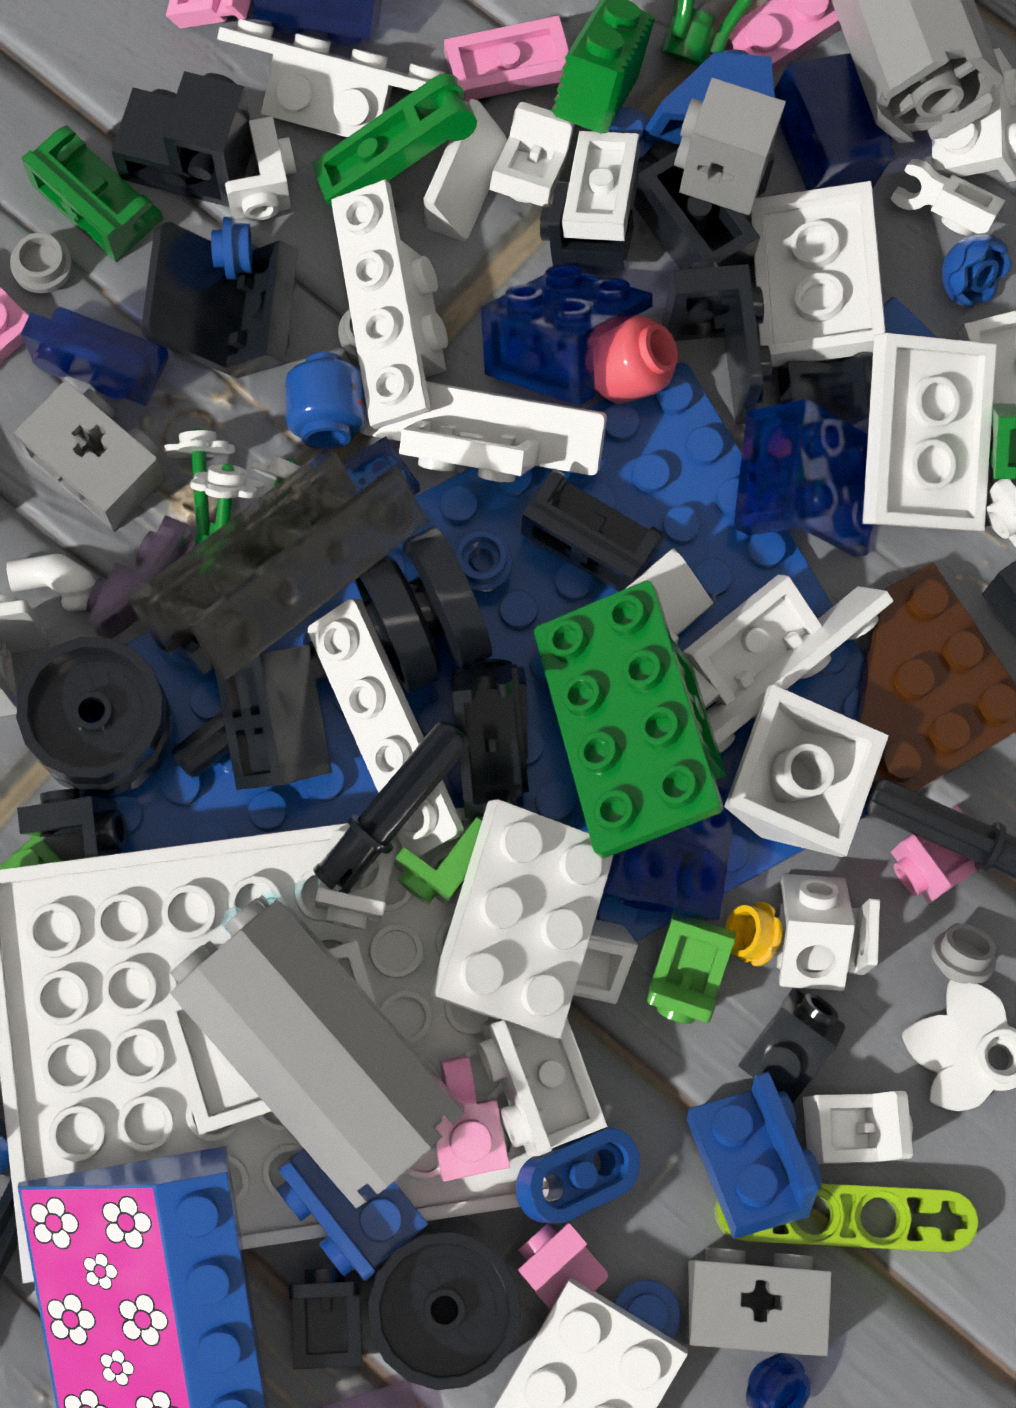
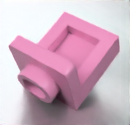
[891,805,977,904]
[516,1223,608,1310]

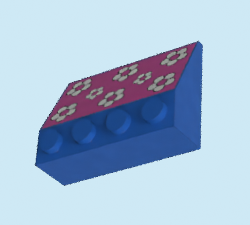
[17,1146,269,1408]

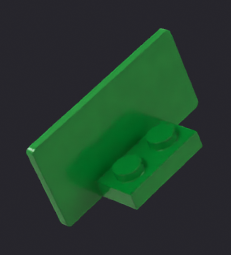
[534,580,727,858]

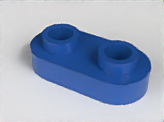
[516,1128,640,1223]

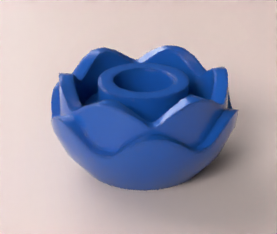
[942,234,1011,307]

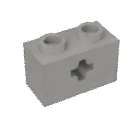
[674,78,786,215]
[13,380,165,532]
[683,1248,831,1357]

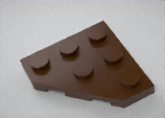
[857,562,1016,792]

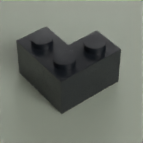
[111,71,254,207]
[634,149,775,270]

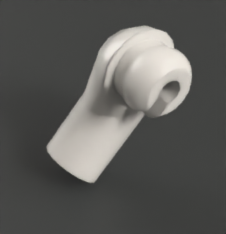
[6,554,96,612]

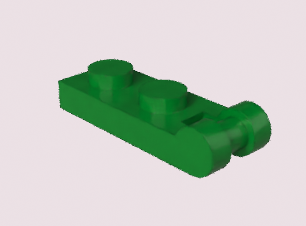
[311,73,477,207]

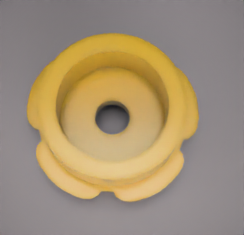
[725,902,784,966]

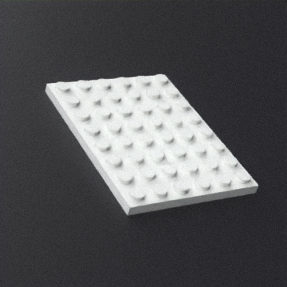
[0,802,549,1283]

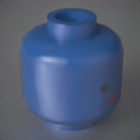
[285,352,366,450]

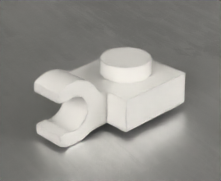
[891,159,1005,236]

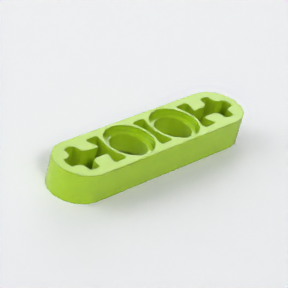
[714,1184,978,1252]

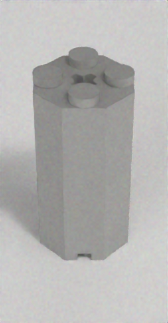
[832,0,1004,143]
[169,895,464,1209]

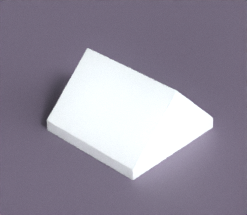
[724,684,889,857]

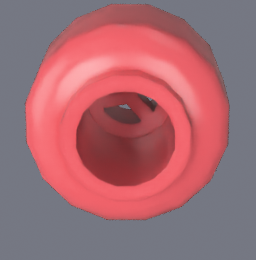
[585,315,678,404]

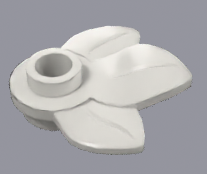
[902,980,1016,1111]

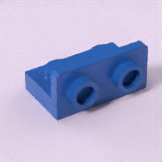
[686,1072,822,1239]
[276,1148,428,1281]

